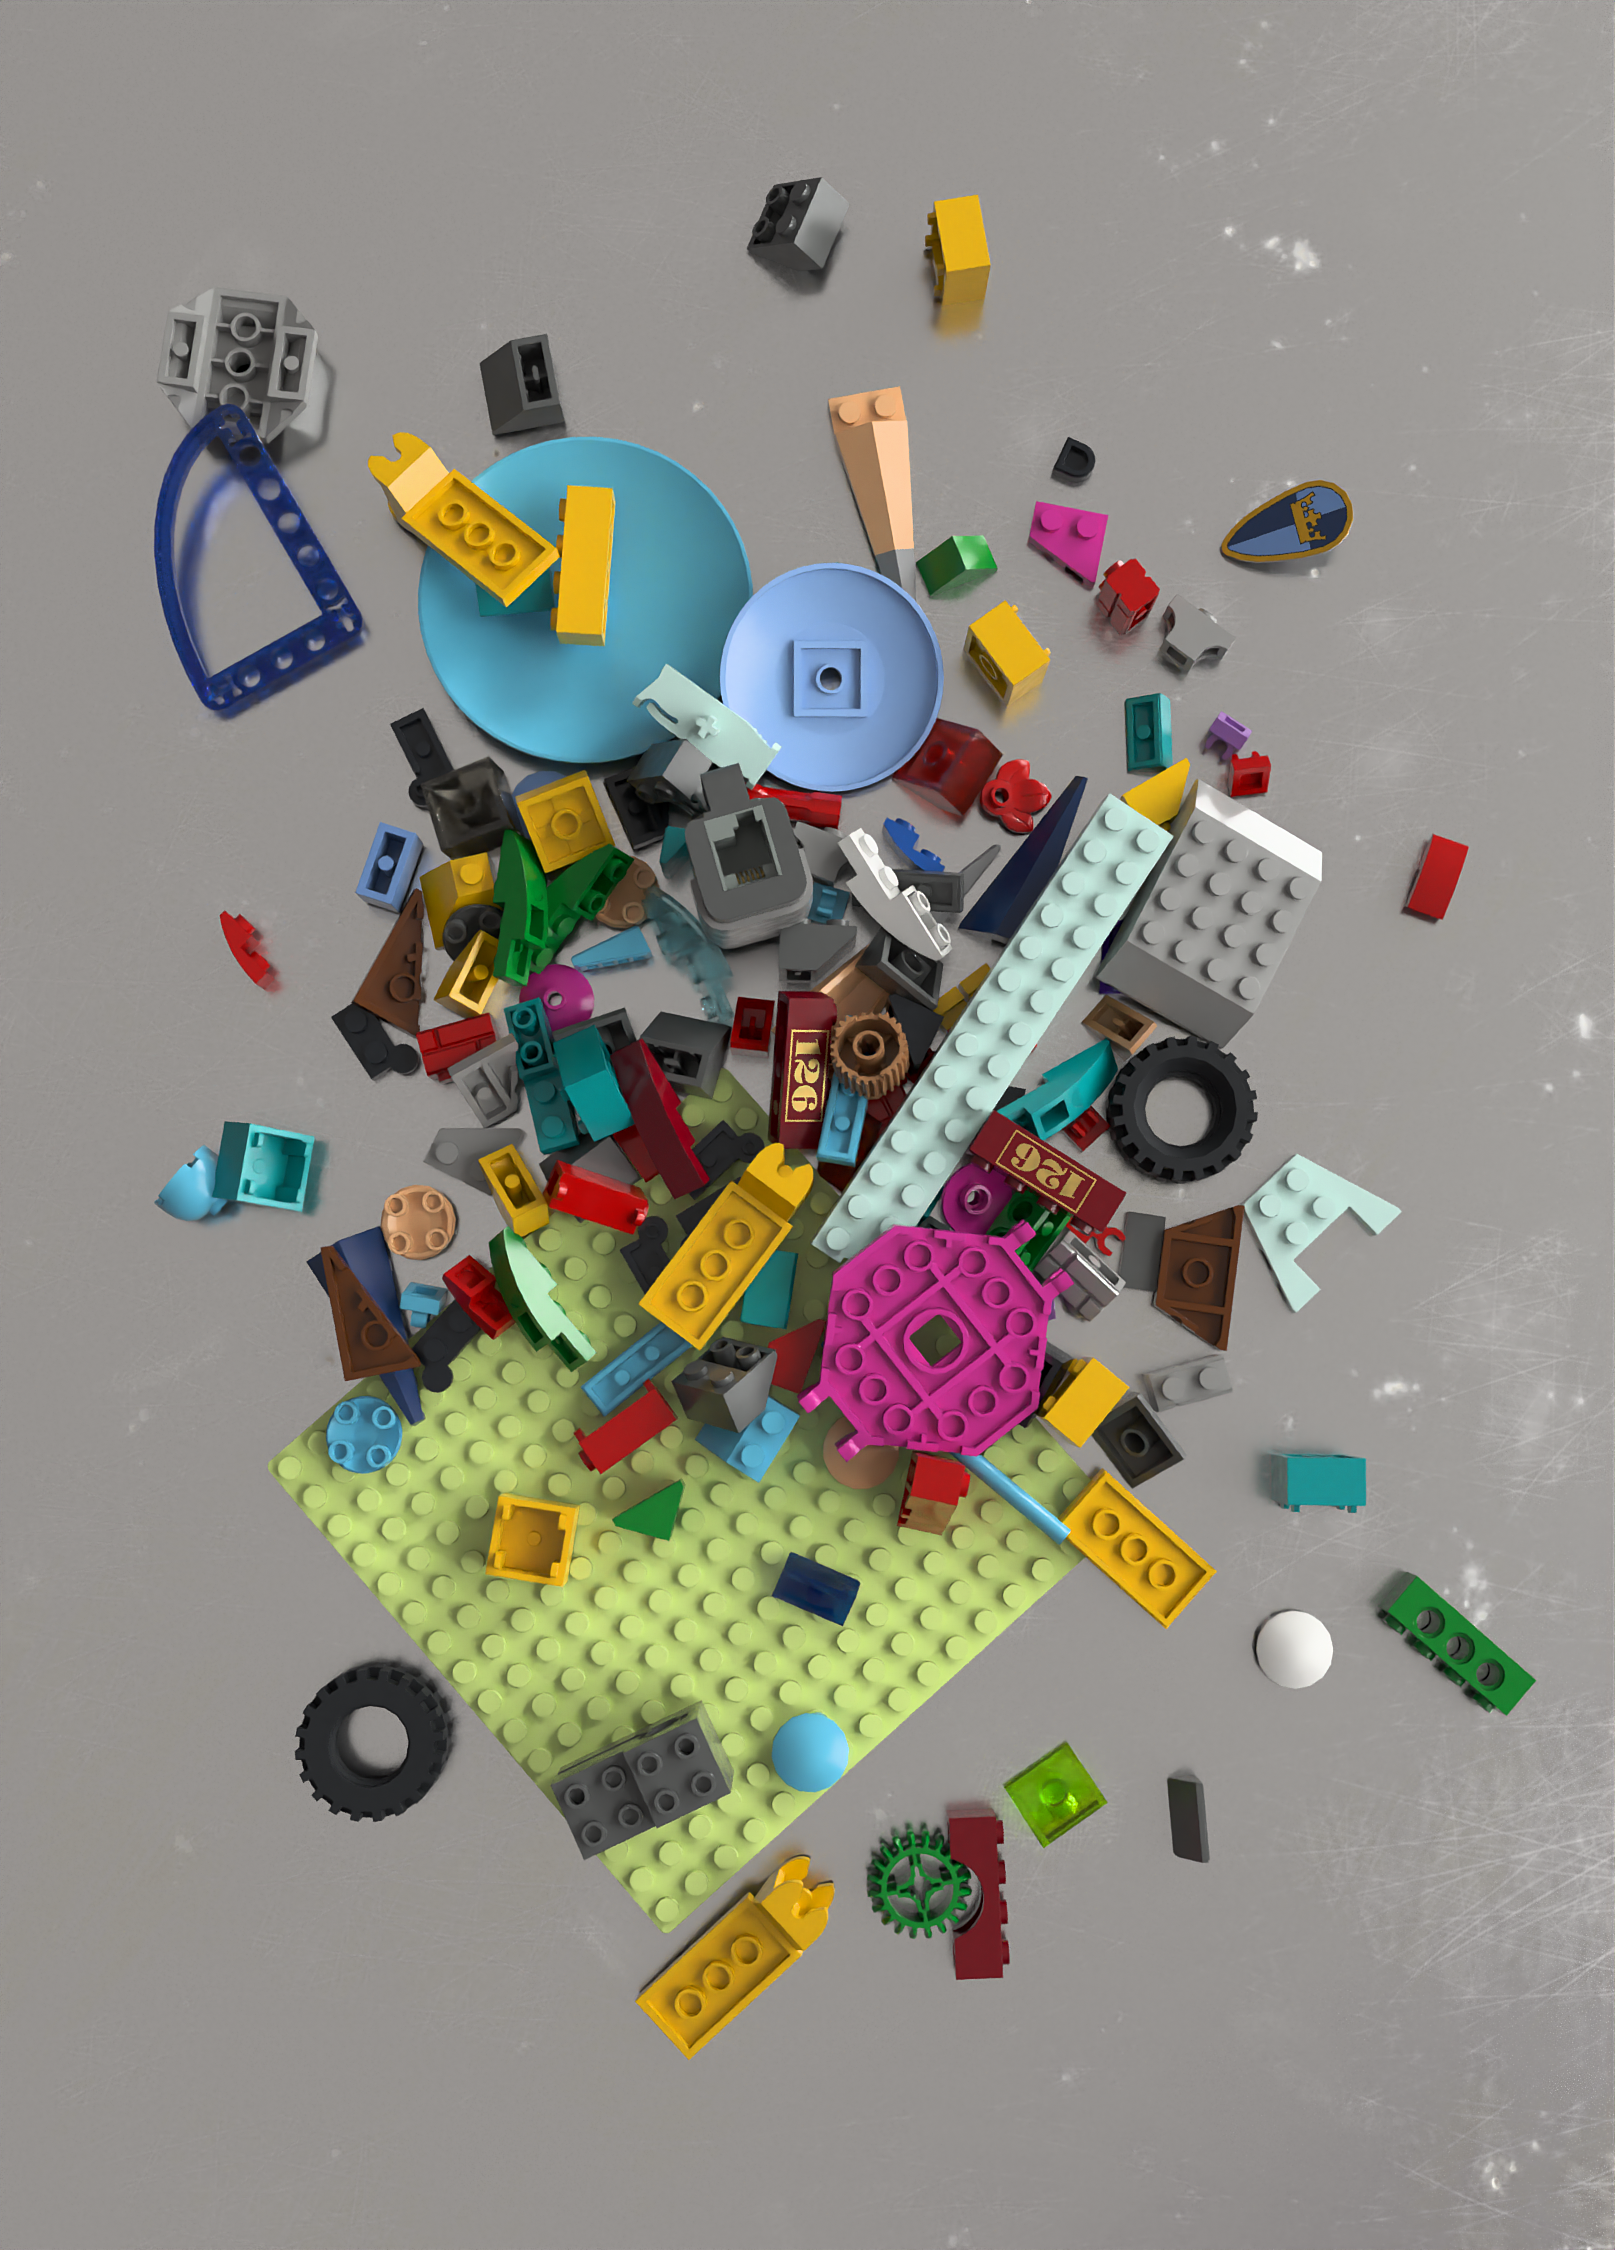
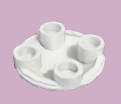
[1256,1611,1333,1689]

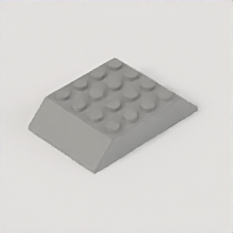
[1095,779,1322,1049]

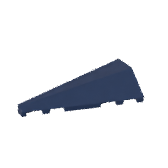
[958,776,1088,944]
[306,1226,426,1426]

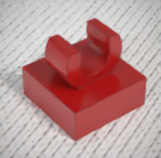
[1228,751,1271,797]
[1060,1106,1110,1153]

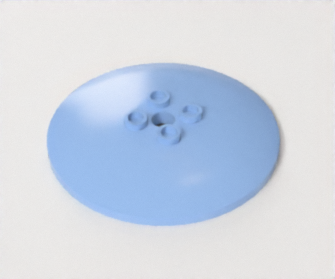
[719,563,944,792]

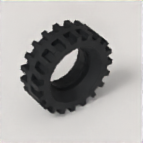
[1106,1036,1258,1184]
[295,1663,452,1822]

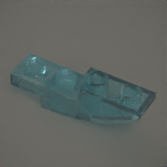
[641,885,735,1024]

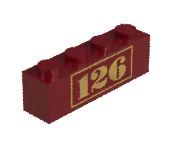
[768,991,837,1149]
[966,1110,1127,1236]

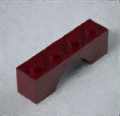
[946,1808,1010,1980]

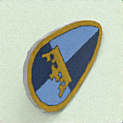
[1221,480,1354,563]

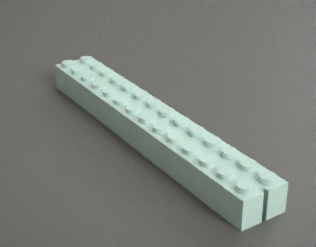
[810,793,1174,1263]

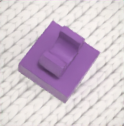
[1205,711,1252,760]

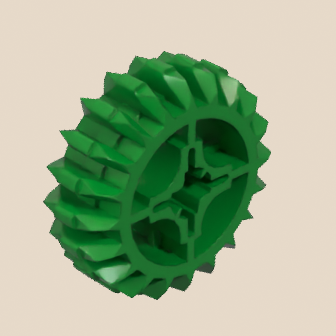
[867,1829,972,1939]

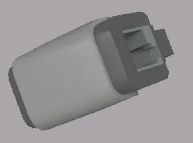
[685,763,813,949]

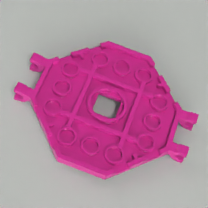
[797,1219,1074,1462]

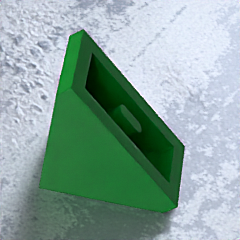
[916,535,998,598]
[612,1478,686,1541]

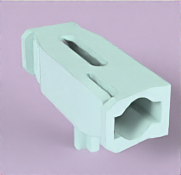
[632,664,782,790]

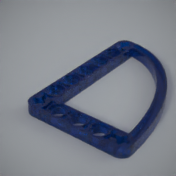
[154,404,364,712]

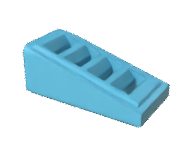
[571,926,653,971]

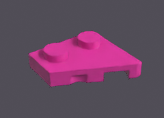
[1028,501,1108,587]

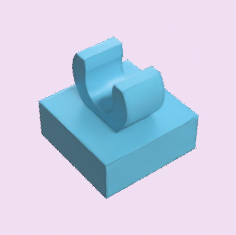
[808,882,850,925]
[400,1282,448,1329]

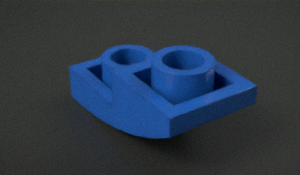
[882,817,945,872]

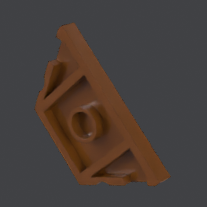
[1153,1205,1245,1351]

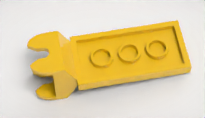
[368,432,560,608]
[638,1143,814,1351]
[635,1856,835,2060]

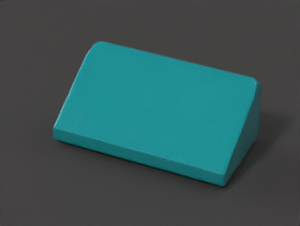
[475,568,555,617]
[1126,693,1173,772]
[659,826,689,879]
[740,1250,798,1330]

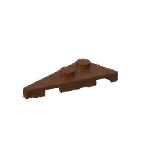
[351,888,424,1038]
[320,1246,421,1381]

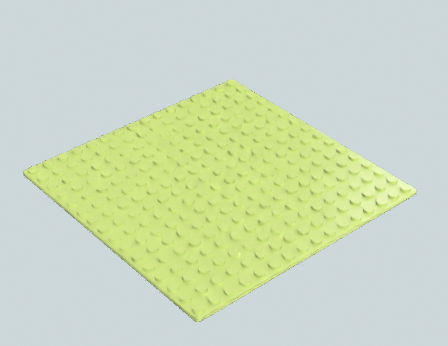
[268,1068,1091,1933]

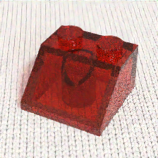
[892,718,1003,816]

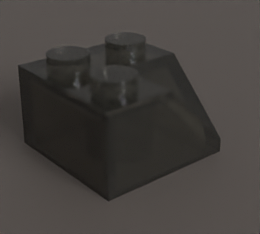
[421,756,525,860]

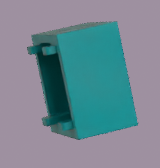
[551,1025,635,1142]
[212,1121,315,1212]
[1271,1454,1366,1513]

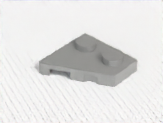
[447,1033,518,1128]
[423,1128,525,1196]

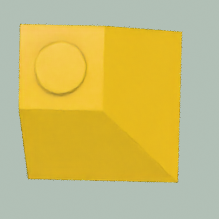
[419,852,504,950]

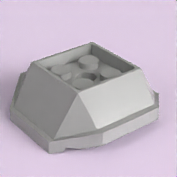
[157,287,318,444]

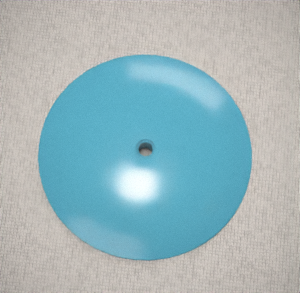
[418,437,753,764]

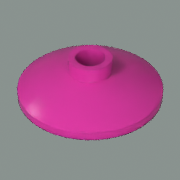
[519,964,594,1032]
[941,1163,1012,1235]

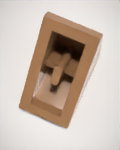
[1082,995,1157,1061]

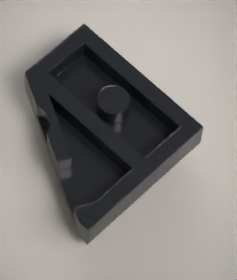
[603,767,670,850]

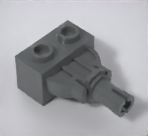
[626,739,713,820]

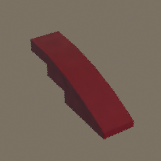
[610,1038,710,1200]

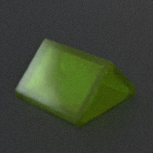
[1004,1742,1108,1848]

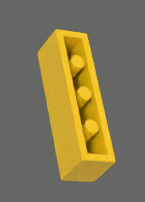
[550,485,616,646]

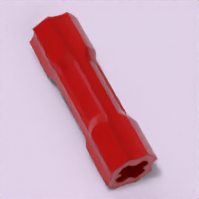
[745,782,842,829]

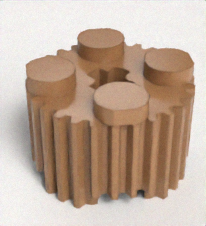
[830,1012,910,1100]

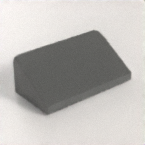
[1167,1775,1210,1863]

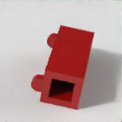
[542,1160,649,1235]
[573,1378,679,1475]

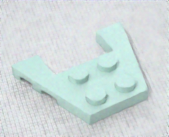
[1242,1154,1402,1313]

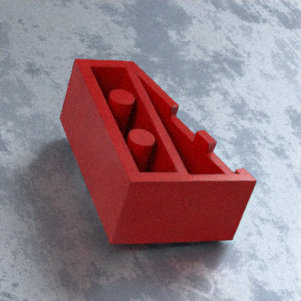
[897,1450,970,1536]

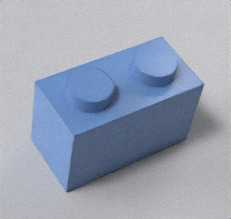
[355,822,423,913]

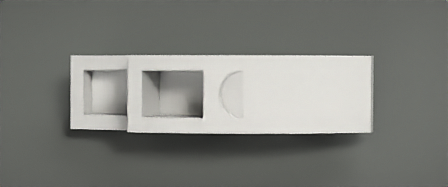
[837,828,953,961]

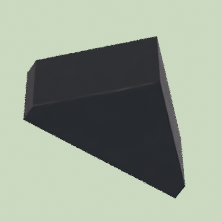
[885,993,944,1076]

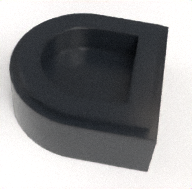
[1052,437,1095,483]

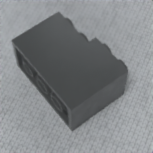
[551,1700,734,1860]

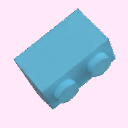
[695,1395,800,1483]

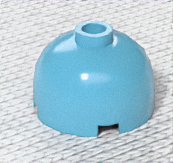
[154,1145,228,1221]

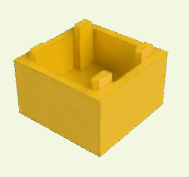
[924,195,991,306]
[964,600,1051,707]
[515,770,615,874]
[1037,1357,1130,1448]
[485,1493,580,1587]

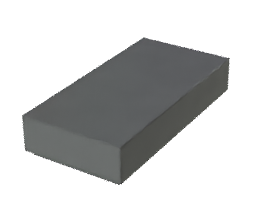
[1118,1211,1166,1292]

